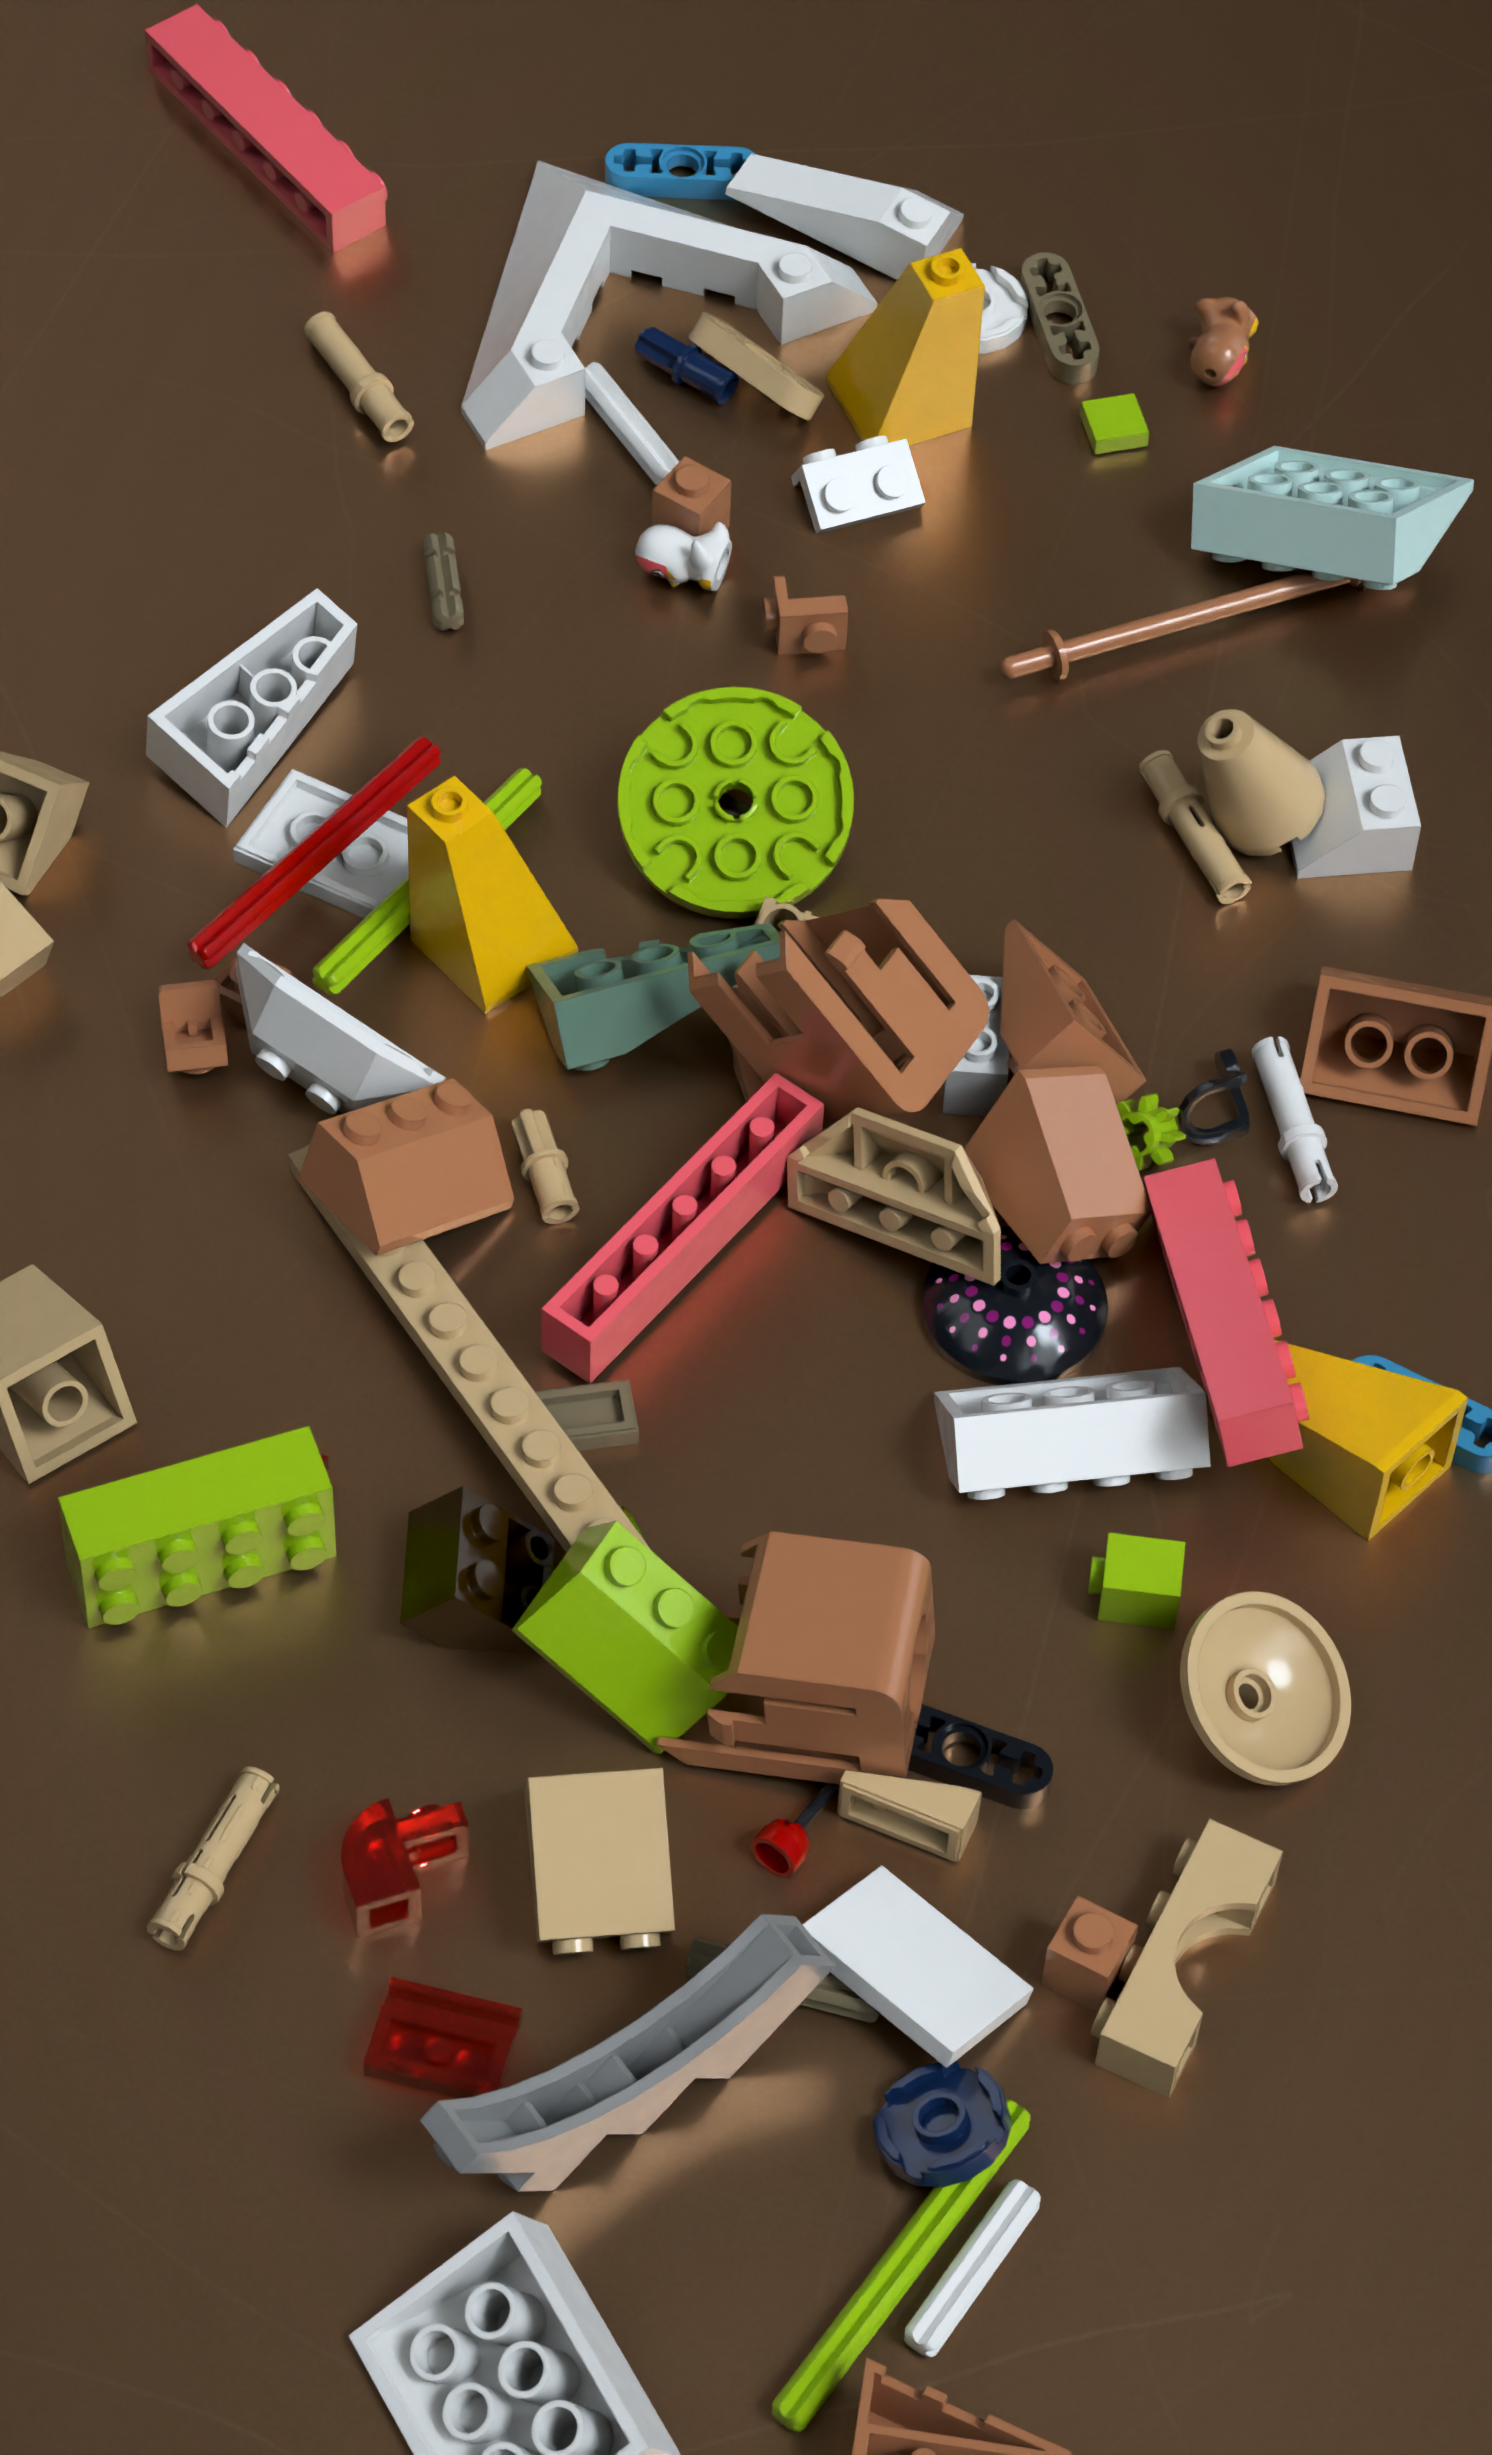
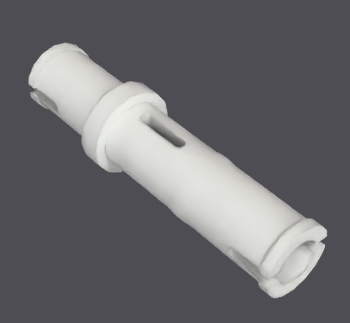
[1251,1037,1338,1203]

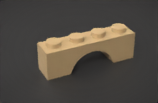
[1091,1819,1283,2098]

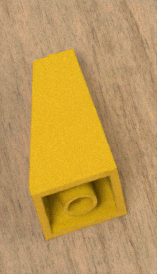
[826,248,985,446]
[407,775,578,1014]
[1201,1340,1468,1541]

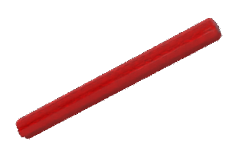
[187,737,441,969]

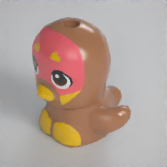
[1189,297,1259,387]

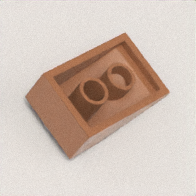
[1000,919,1147,1105]

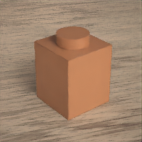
[652,456,732,537]
[1041,1895,1138,2014]

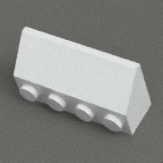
[934,1367,1211,1500]

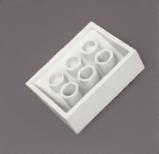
[348,2211,681,2455]

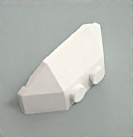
[236,943,446,1114]

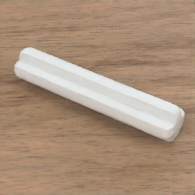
[585,362,680,485]
[904,2179,1041,2358]

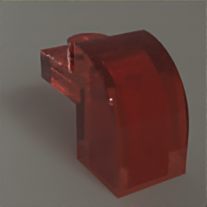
[341,1798,469,1938]

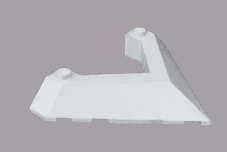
[461,160,878,451]

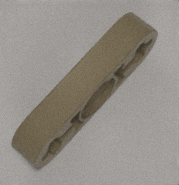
[1020,252,1100,385]

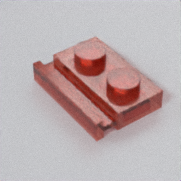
[363,1977,522,2098]

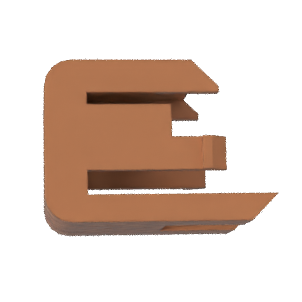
[687,898,989,1129]
[656,1531,935,1785]

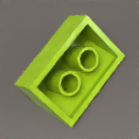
[512,1520,738,1754]

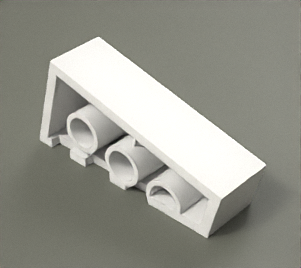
[146,588,357,828]

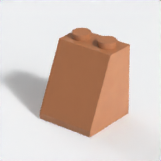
[964,1065,1152,1264]

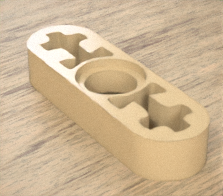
[688,312,825,420]

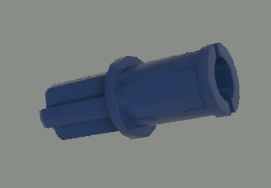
[634,327,739,405]

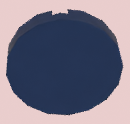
[873,2062,1012,2187]

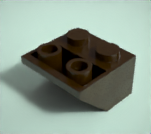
[400,1486,555,1653]

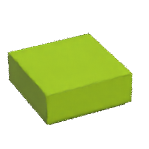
[1080,393,1149,455]

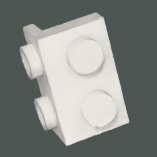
[791,435,926,534]

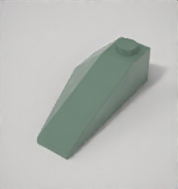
[527,923,780,1071]

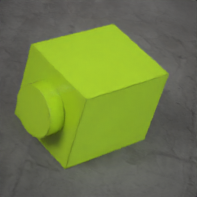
[1088,1532,1186,1630]

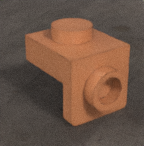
[762,576,848,655]
[158,980,228,1074]

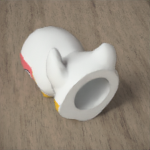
[635,522,732,591]

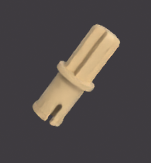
[512,1108,580,1224]

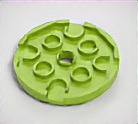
[617,687,854,919]

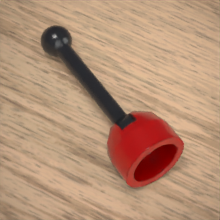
[750,1783,840,1878]

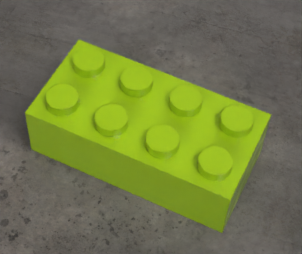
[58,1426,337,1628]

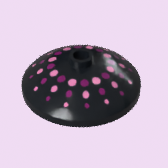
[921,1226,1108,1385]

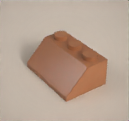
[1300,966,1492,1126]
[298,1078,514,1256]

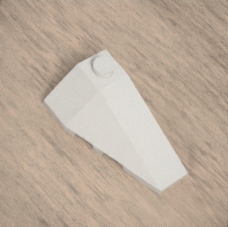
[725,153,964,280]

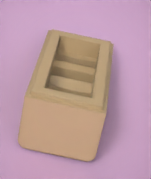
[837,1770,982,1862]

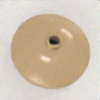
[1180,1591,1351,1786]

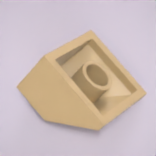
[0,751,90,896]

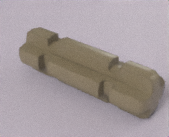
[423,532,464,631]

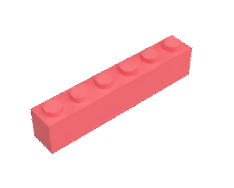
[145,4,388,253]
[541,1073,824,1384]
[1143,1158,1309,1467]

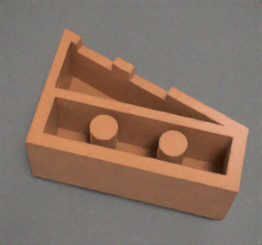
[852,2357,1072,2455]

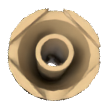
[1197,709,1326,856]

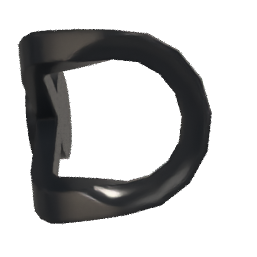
[1177,1049,1250,1146]

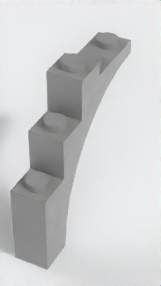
[420,1914,835,2192]

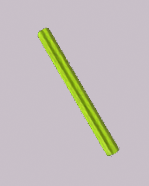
[312,768,542,996]
[772,2099,1031,2432]

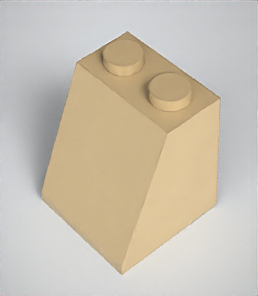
[0,1264,137,1484]
[524,1768,675,1955]

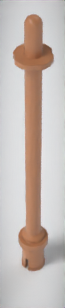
[1000,571,1369,681]

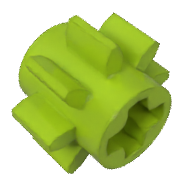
[1117,1093,1186,1171]

